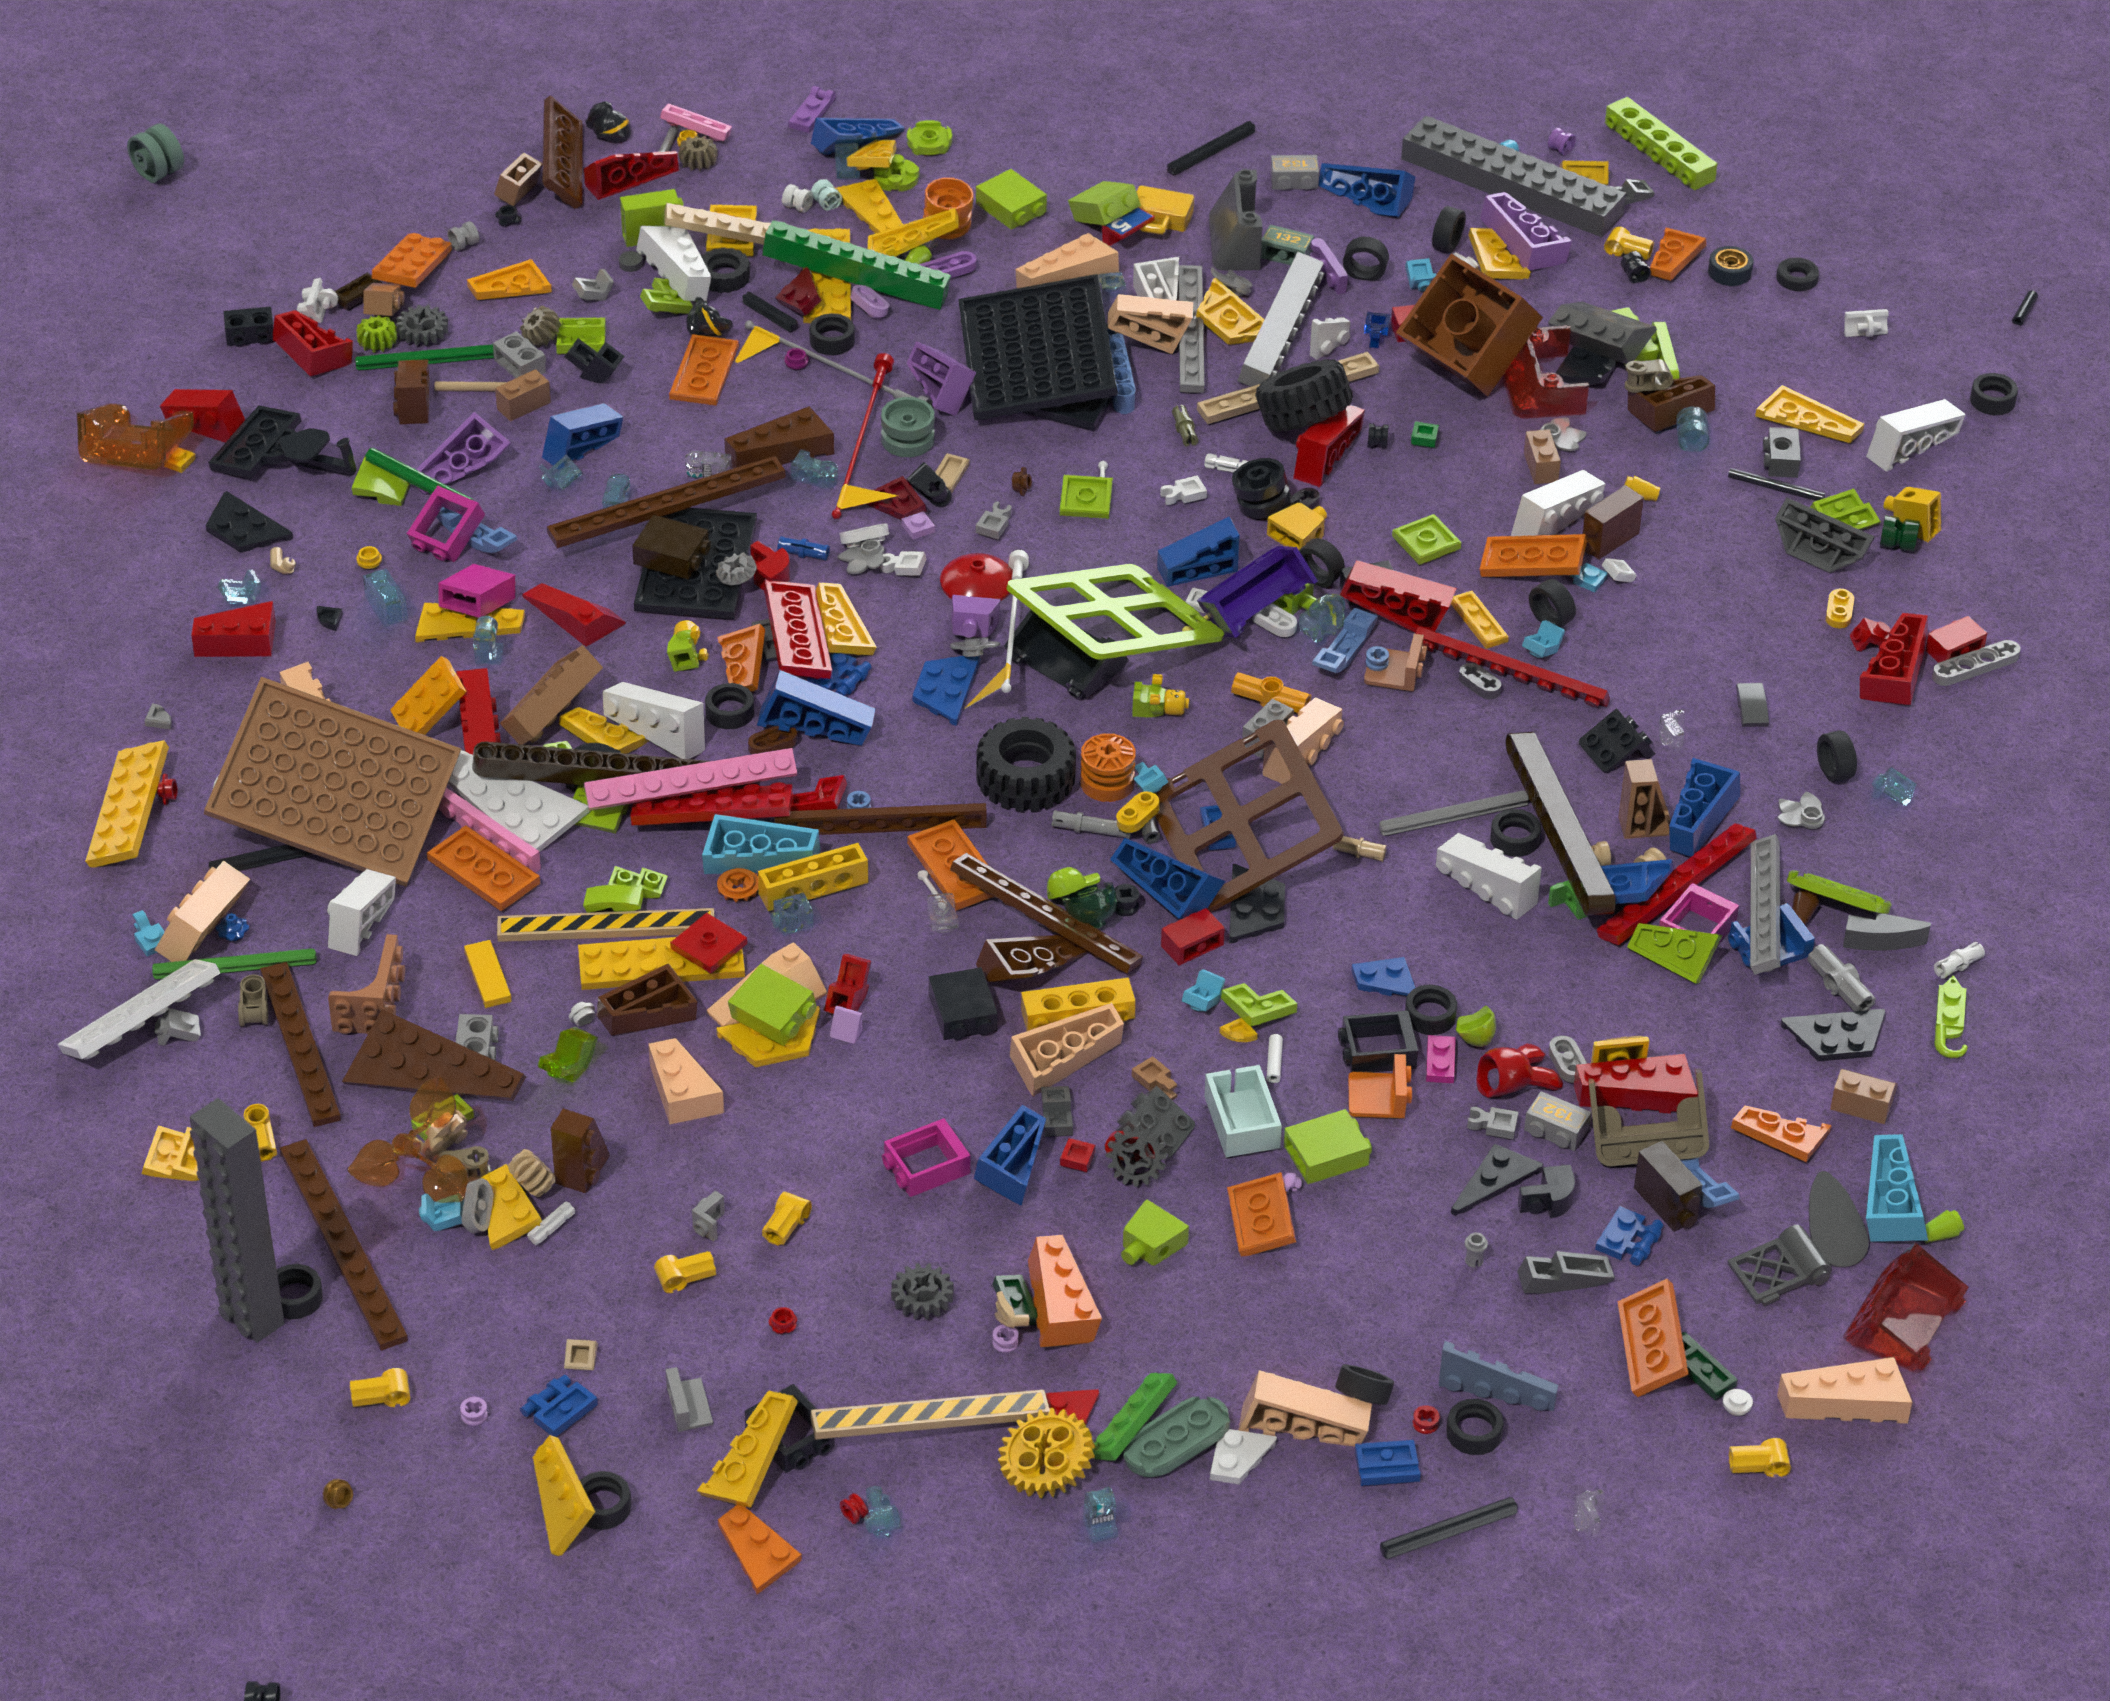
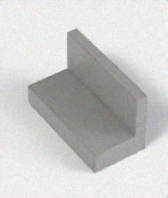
[665,1367,713,1432]

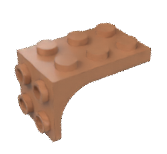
[328,934,405,1034]

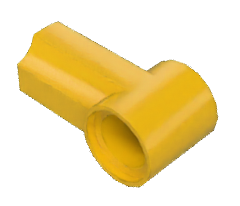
[1604,227,1654,260]
[244,1104,277,1162]
[762,1191,812,1246]
[654,1251,716,1294]
[350,1368,410,1407]
[1729,1438,1791,1477]

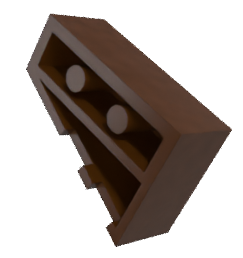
[393,360,430,425]
[1628,375,1715,432]
[597,963,698,1036]
[550,1108,610,1194]

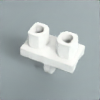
[297,278,338,323]
[1844,309,1888,337]

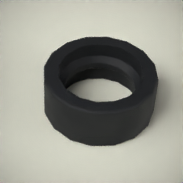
[1432,206,1466,253]
[1343,237,1389,281]
[809,313,855,356]
[1970,373,2018,416]
[1299,538,1345,588]
[1529,579,1576,628]
[705,683,754,730]
[1817,730,1857,782]
[1490,809,1541,857]
[1405,984,1458,1035]
[277,1264,323,1319]
[1335,1364,1394,1405]
[1446,1399,1504,1455]
[580,1471,631,1530]

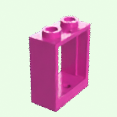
[406,485,485,562]
[1659,883,1739,943]
[882,1118,970,1197]

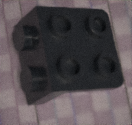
[1579,708,1655,773]

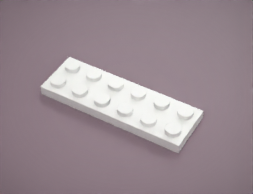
[58,959,220,1060]

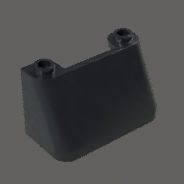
[1004,602,1129,700]

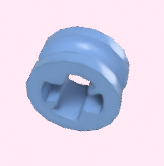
[1365,646,1389,671]
[847,791,871,809]

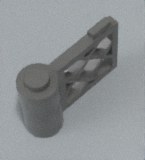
[1728,1225,1832,1306]

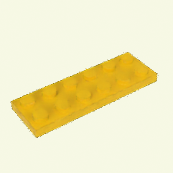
[803,228,851,323]
[85,740,169,868]
[578,932,745,990]

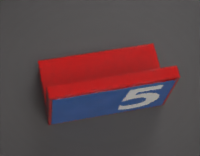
[1102,207,1155,247]

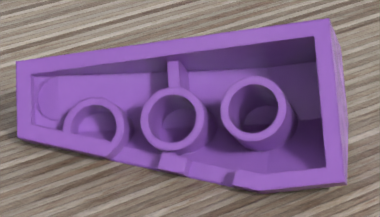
[412,412,511,495]

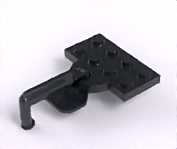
[208,405,357,478]

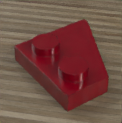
[775,267,822,316]
[866,476,927,520]

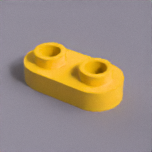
[1826,589,1854,629]
[1116,792,1159,833]

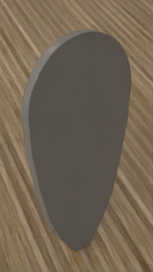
[1809,1171,1869,1268]

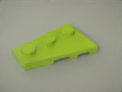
[1627,923,1722,984]

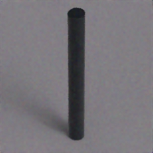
[1728,468,1825,501]

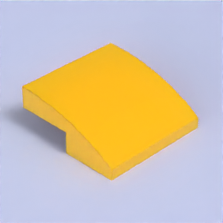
[141,1125,199,1181]

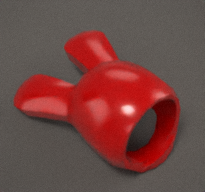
[1476,1043,1563,1098]

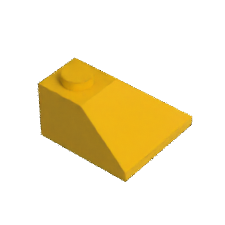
[1591,1036,1649,1063]

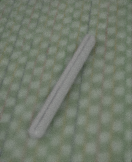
[1379,790,1529,836]

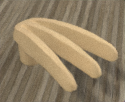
[994,1291,1029,1328]

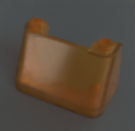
[77,403,194,470]

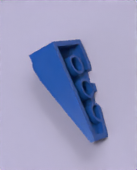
[1318,163,1416,217]

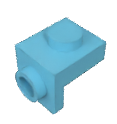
[1405,258,1436,291]
[1522,620,1565,658]
[1182,969,1225,1011]
[419,1194,464,1231]

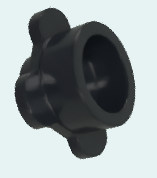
[495,205,521,226]

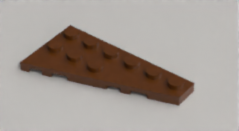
[342,1009,526,1101]

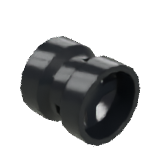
[1621,251,1651,284]
[244,1681,281,1701]

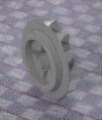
[716,552,757,585]

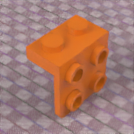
[1348,1054,1412,1118]

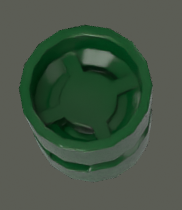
[1880,515,1920,552]

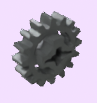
[396,305,449,345]
[1106,1124,1168,1187]
[891,1263,954,1320]

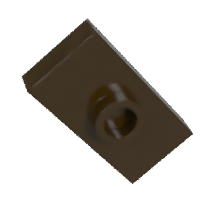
[334,272,383,310]

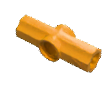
[1231,672,1311,713]

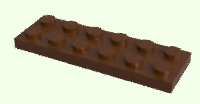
[543,95,583,209]

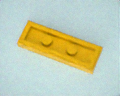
[1451,591,1509,649]
[464,940,512,1008]

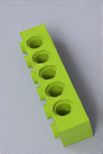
[1605,97,1717,190]

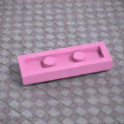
[660,103,732,141]

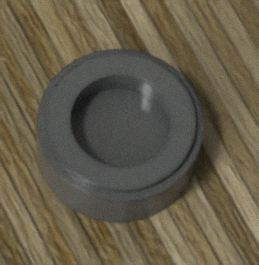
[619,251,643,272]

